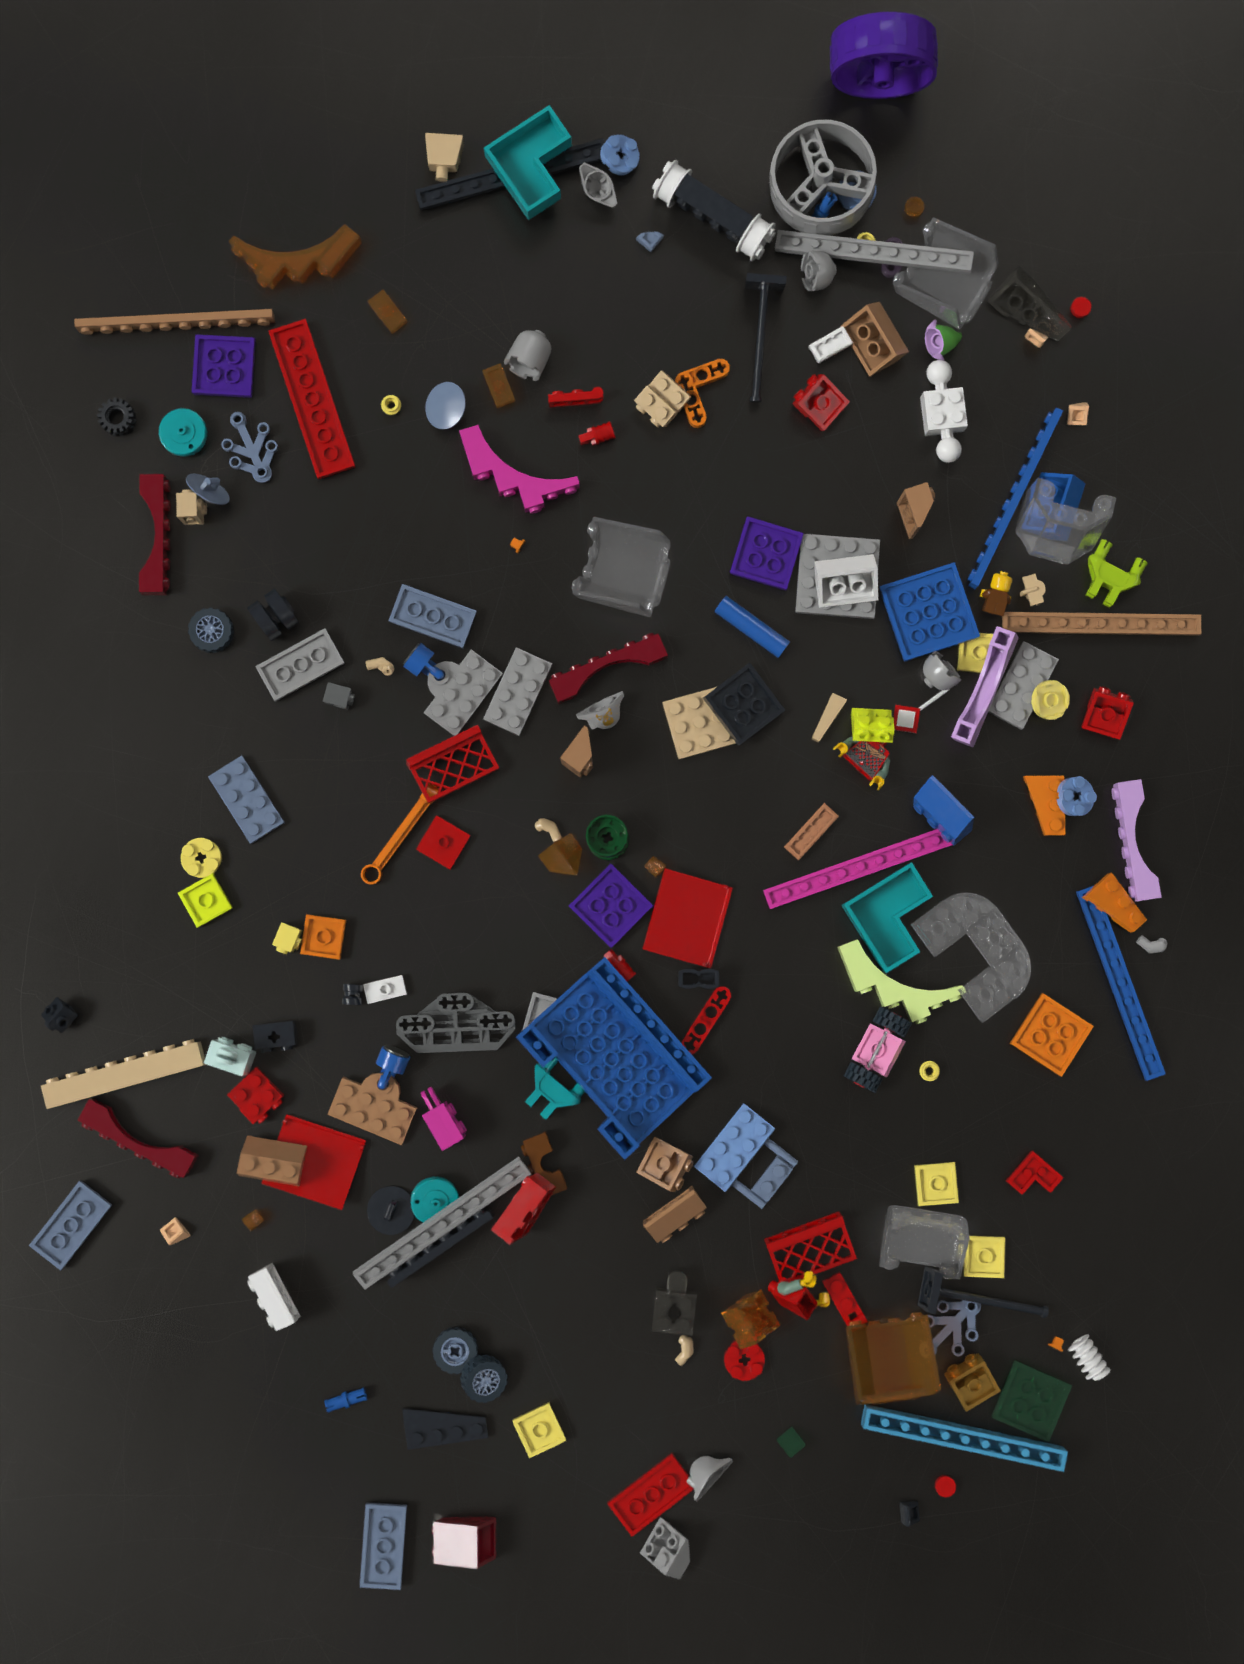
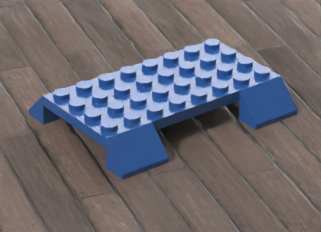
[516,957,712,1160]

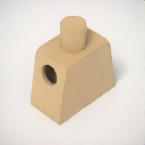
[425,133,464,182]

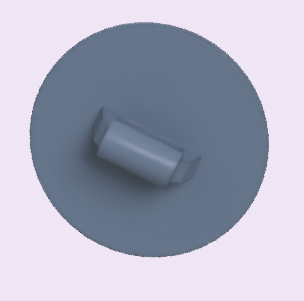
[426,382,466,429]
[186,474,230,505]

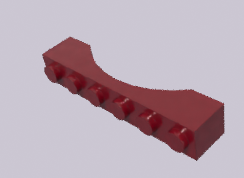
[139,474,170,595]
[549,633,668,704]
[78,1098,199,1179]

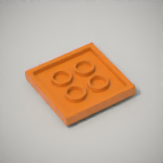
[1010,993,1094,1077]

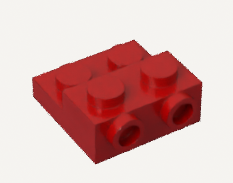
[792,374,850,431]
[1081,686,1134,740]
[227,1067,285,1124]

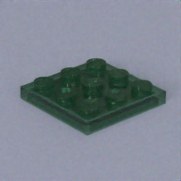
[991,1360,1072,1442]

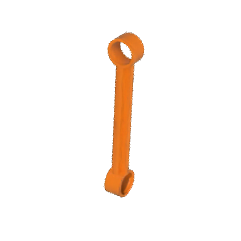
[361,784,439,884]

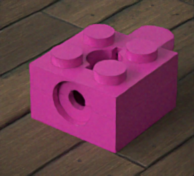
[421,1087,467,1151]

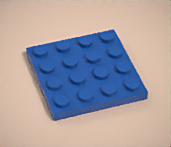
[879,562,980,662]

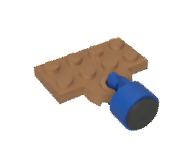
[327,1045,417,1145]

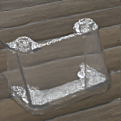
[879,1205,970,1280]

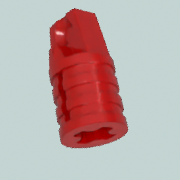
[579,421,615,446]
[604,949,637,981]

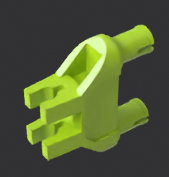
[1086,539,1148,608]

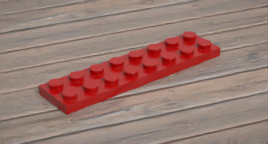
[268,319,355,480]

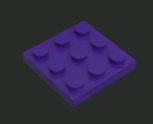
[192,335,256,398]
[730,516,804,591]
[569,864,653,948]

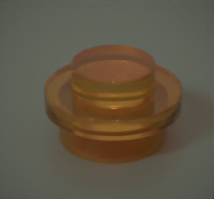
[905,197,924,217]

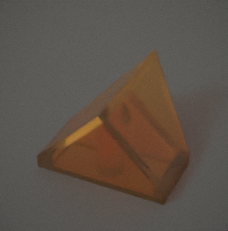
[538,833,582,876]

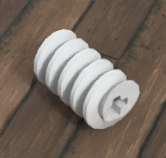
[1068,1334,1110,1381]

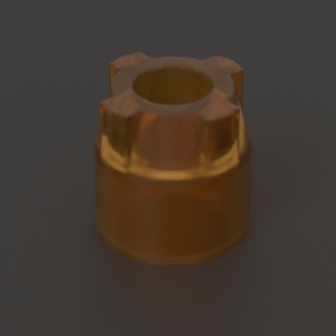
[645,856,666,878]
[242,1210,264,1232]

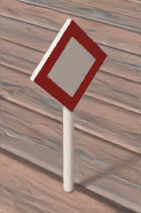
[893,689,950,733]

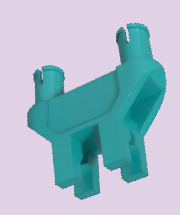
[525,1058,585,1119]

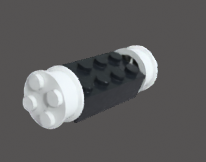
[652,160,775,262]

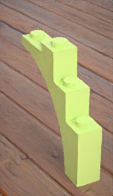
[837,939,965,1024]

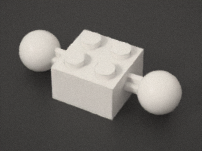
[920,360,968,463]

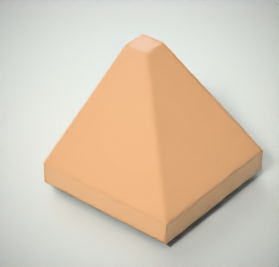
[1025,328,1048,348]
[1067,402,1089,425]
[160,1217,190,1245]

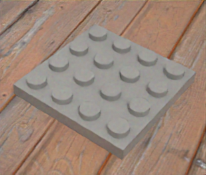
[795,534,880,619]

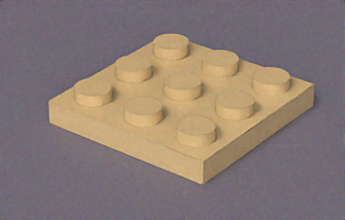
[662,687,736,760]

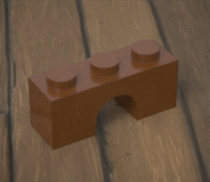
[521,1131,568,1195]

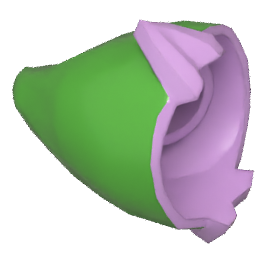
[925,319,962,360]

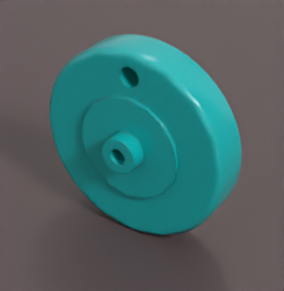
[159,408,207,457]
[411,1176,459,1222]

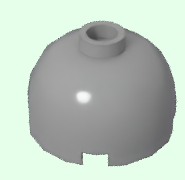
[801,251,837,291]
[923,651,962,690]

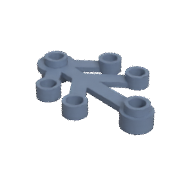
[221,412,278,483]
[920,1300,981,1358]

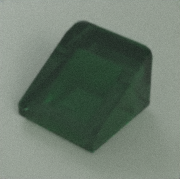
[776,1427,806,1458]

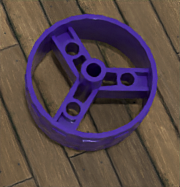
[830,12,938,99]

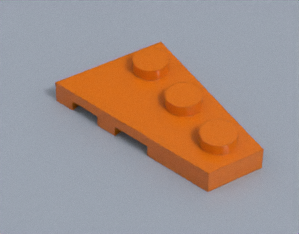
[1023,776,1066,836]
[1082,873,1147,933]

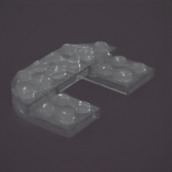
[910,893,1031,1023]

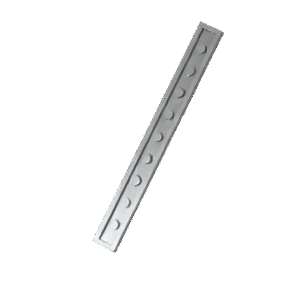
[775,230,974,274]
[353,1157,531,1289]

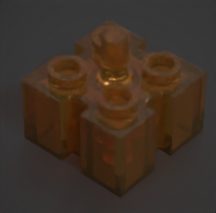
[721,1290,781,1349]

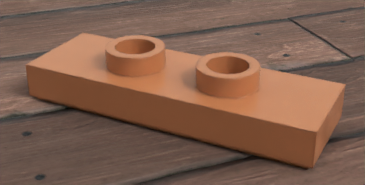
[784,803,839,861]

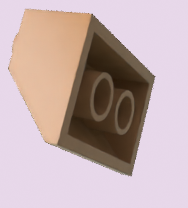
[840,302,909,377]
[897,482,935,539]
[560,725,593,778]
[237,1136,307,1186]
[643,1186,707,1243]

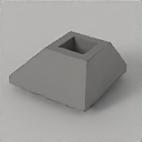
[640,1517,690,1579]

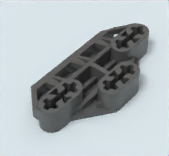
[396,993,516,1053]

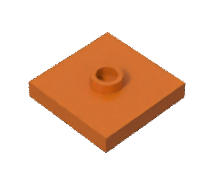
[300,914,347,960]

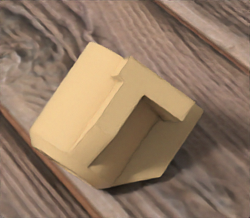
[1020,574,1045,606]

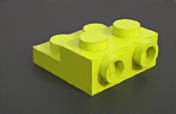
[851,708,895,743]

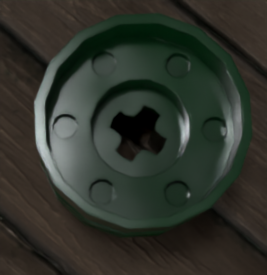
[586,815,629,860]

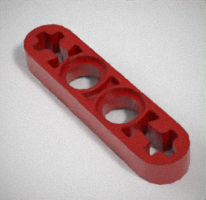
[681,986,731,1055]

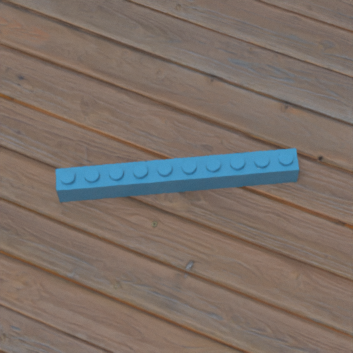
[861,1404,1068,1472]

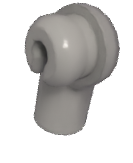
[1136,935,1168,953]

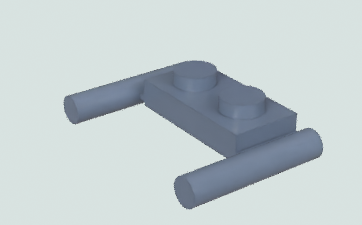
[732,1138,798,1209]

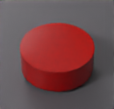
[1070,297,1091,318]
[935,1475,956,1497]

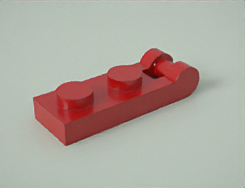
[548,387,603,407]
[822,1272,868,1332]

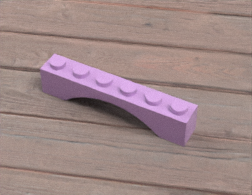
[951,626,1019,747]
[1112,779,1162,902]

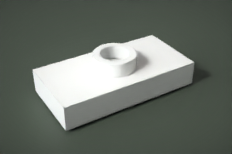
[809,326,853,364]
[363,975,407,1004]

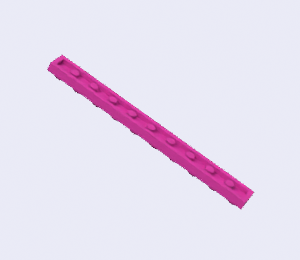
[763,829,953,909]

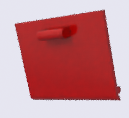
[643,868,733,968]
[261,1114,366,1210]

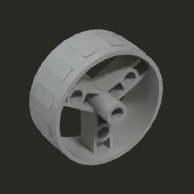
[769,120,877,236]

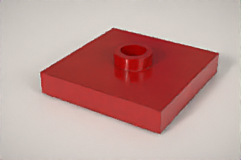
[416,815,471,870]

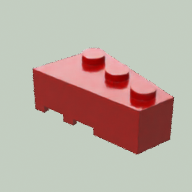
[491,1173,556,1245]

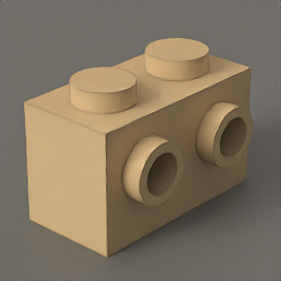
[176,490,207,525]

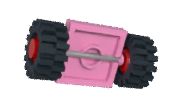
[844,1007,912,1093]

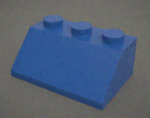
[1023,472,1086,539]
[913,775,974,846]

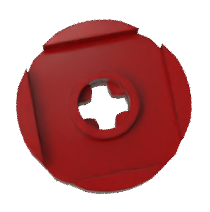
[724,1338,765,1381]

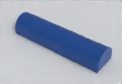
[715,596,790,658]

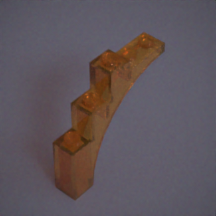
[229,224,362,290]

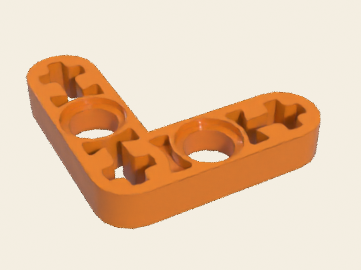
[675,359,730,428]

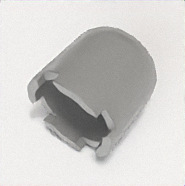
[504,330,552,381]

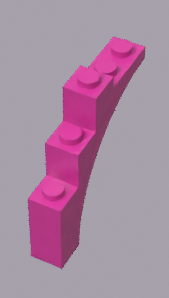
[459,425,580,514]

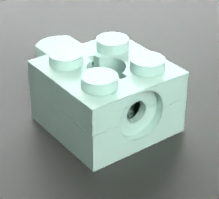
[204,1037,256,1076]

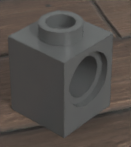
[323,682,355,710]

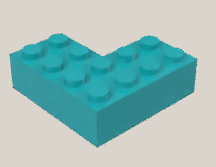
[484,105,572,220]
[841,862,933,973]

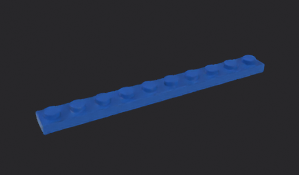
[968,407,1063,589]
[1076,885,1166,1081]

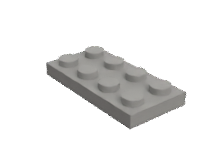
[255,628,345,702]
[988,641,1059,730]
[483,648,552,736]

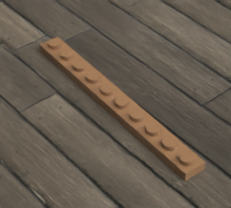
[74,309,275,335]
[1002,612,1201,635]

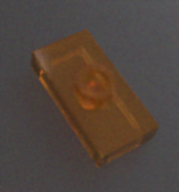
[368,290,407,334]
[482,363,515,408]

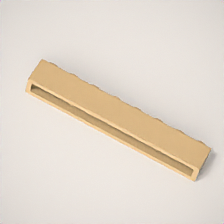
[41,1039,207,1109]

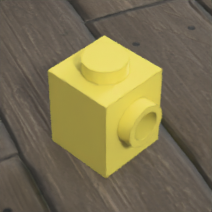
[272,922,303,955]

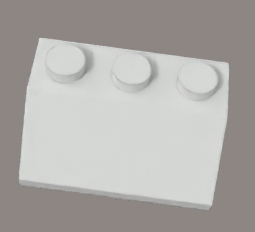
[814,554,878,608]
[248,1263,300,1331]

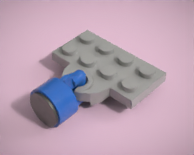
[403,643,503,736]

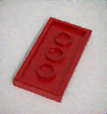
[607,1453,694,1537]

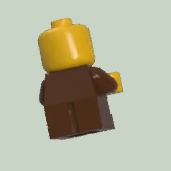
[980,571,1012,616]

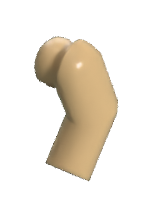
[366,657,394,676]
[535,818,562,842]
[675,1335,694,1366]

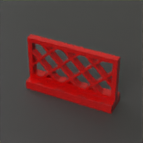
[406,725,499,804]
[764,1211,857,1281]

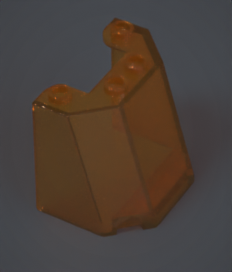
[845,1312,941,1405]

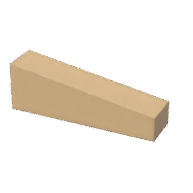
[812,693,847,742]

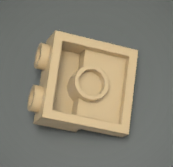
[634,370,691,427]

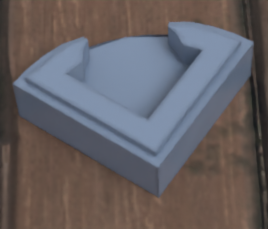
[636,231,664,252]

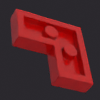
[1006,1150,1063,1195]

